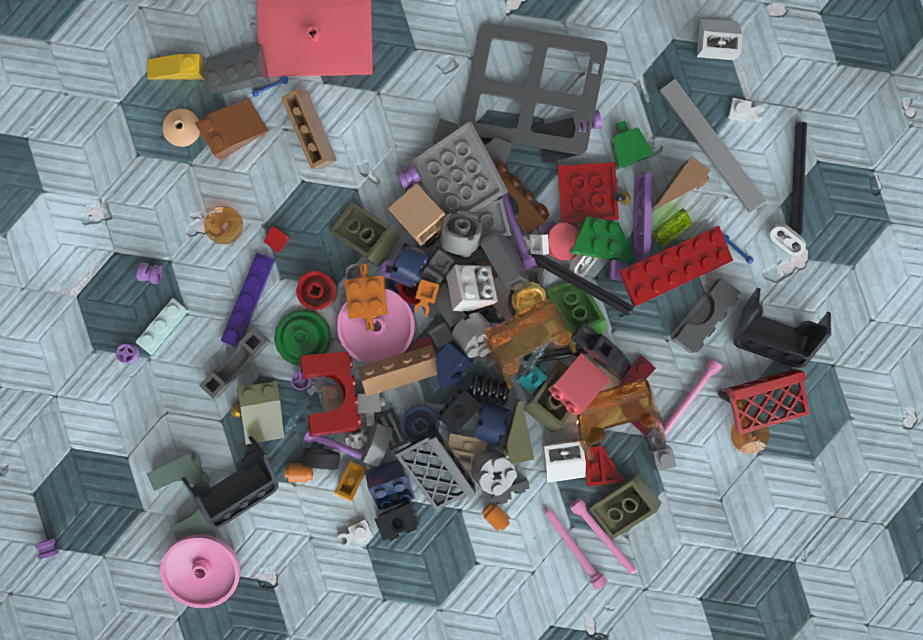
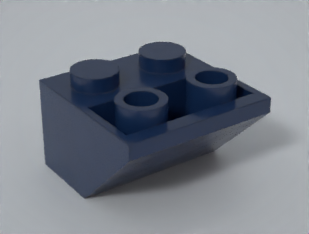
[436,342,474,388]
[365,460,415,510]

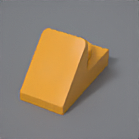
[334,461,367,502]

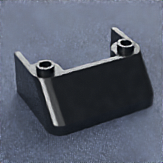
[734,287,831,368]
[181,436,279,529]

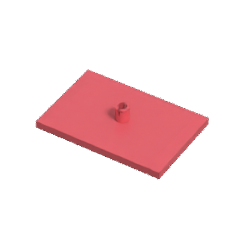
[257,0,373,77]

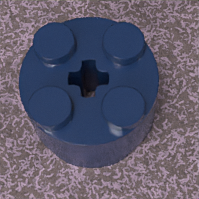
[389,242,429,288]
[474,401,511,446]
[400,405,440,445]

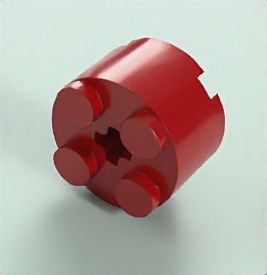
[296,271,338,311]

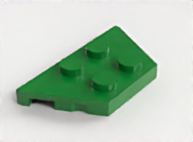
[569,217,635,263]

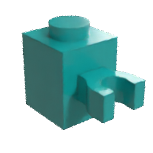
[517,364,547,394]

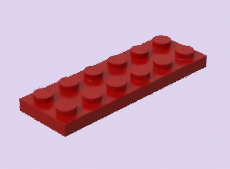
[618,226,733,307]

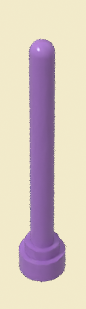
[500,193,537,270]
[303,428,388,466]

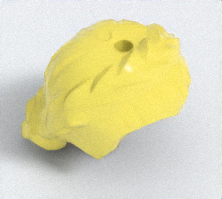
[512,282,546,318]

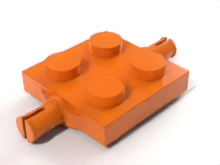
[345,264,388,331]

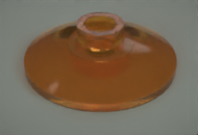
[204,206,243,244]
[731,416,769,454]

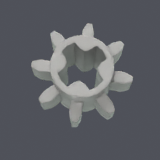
[345,425,368,449]

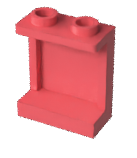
[548,353,610,416]

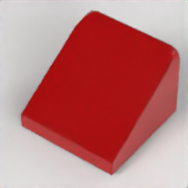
[263,226,290,253]

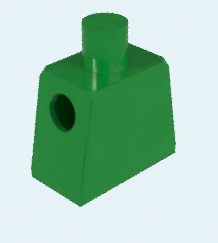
[610,121,654,170]

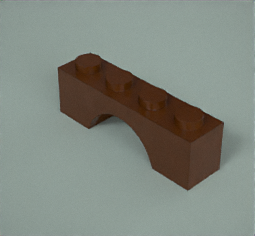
[493,158,550,234]

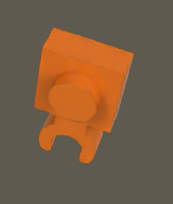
[414,279,440,316]

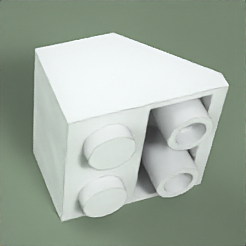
[697,19,742,60]
[446,265,498,311]
[542,439,586,482]

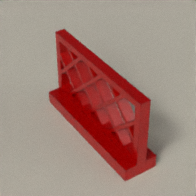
[725,369,810,435]

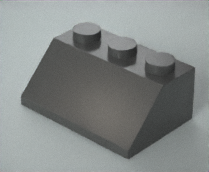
[203,44,269,95]

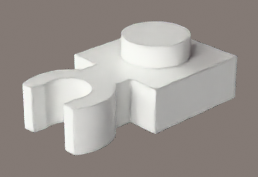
[727,98,764,122]
[523,234,549,255]
[337,518,374,548]

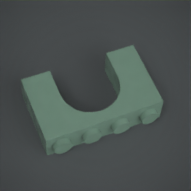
[146,452,211,540]

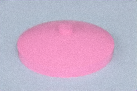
[337,289,415,364]
[160,534,240,608]

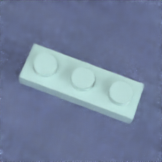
[136,298,189,354]

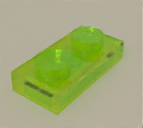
[653,208,692,247]

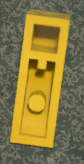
[147,54,205,80]

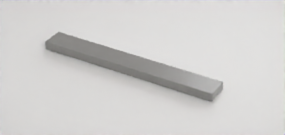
[659,79,766,212]

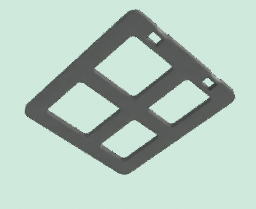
[460,24,608,155]

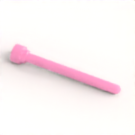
[659,358,722,436]
[569,498,636,574]
[545,509,608,590]

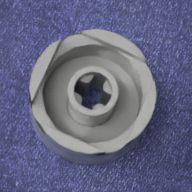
[441,211,482,257]
[452,313,499,358]
[472,450,517,496]

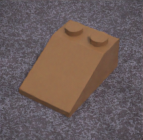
[651,156,711,211]

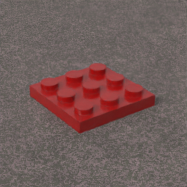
[557,162,619,223]

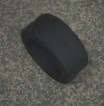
[302,448,340,470]

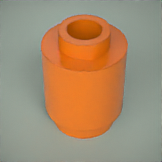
[285,463,313,482]
[482,502,510,531]

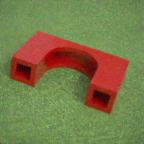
[299,351,361,437]

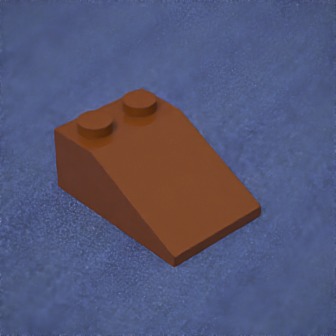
[195,98,269,160]

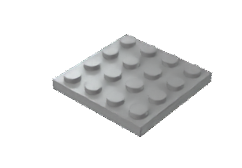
[411,122,508,215]

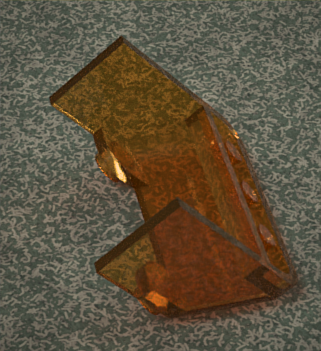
[484,299,576,389]
[576,379,665,461]

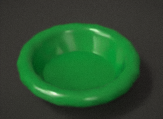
[274,309,331,366]

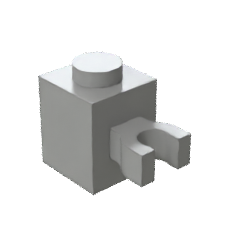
[357,392,385,426]
[649,433,677,471]

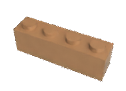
[281,89,337,169]
[358,345,438,397]

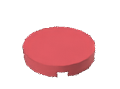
[548,223,578,261]

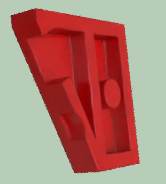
[583,445,624,487]

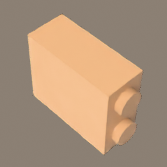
[388,184,446,246]

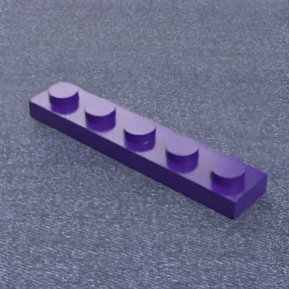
[220,252,275,347]

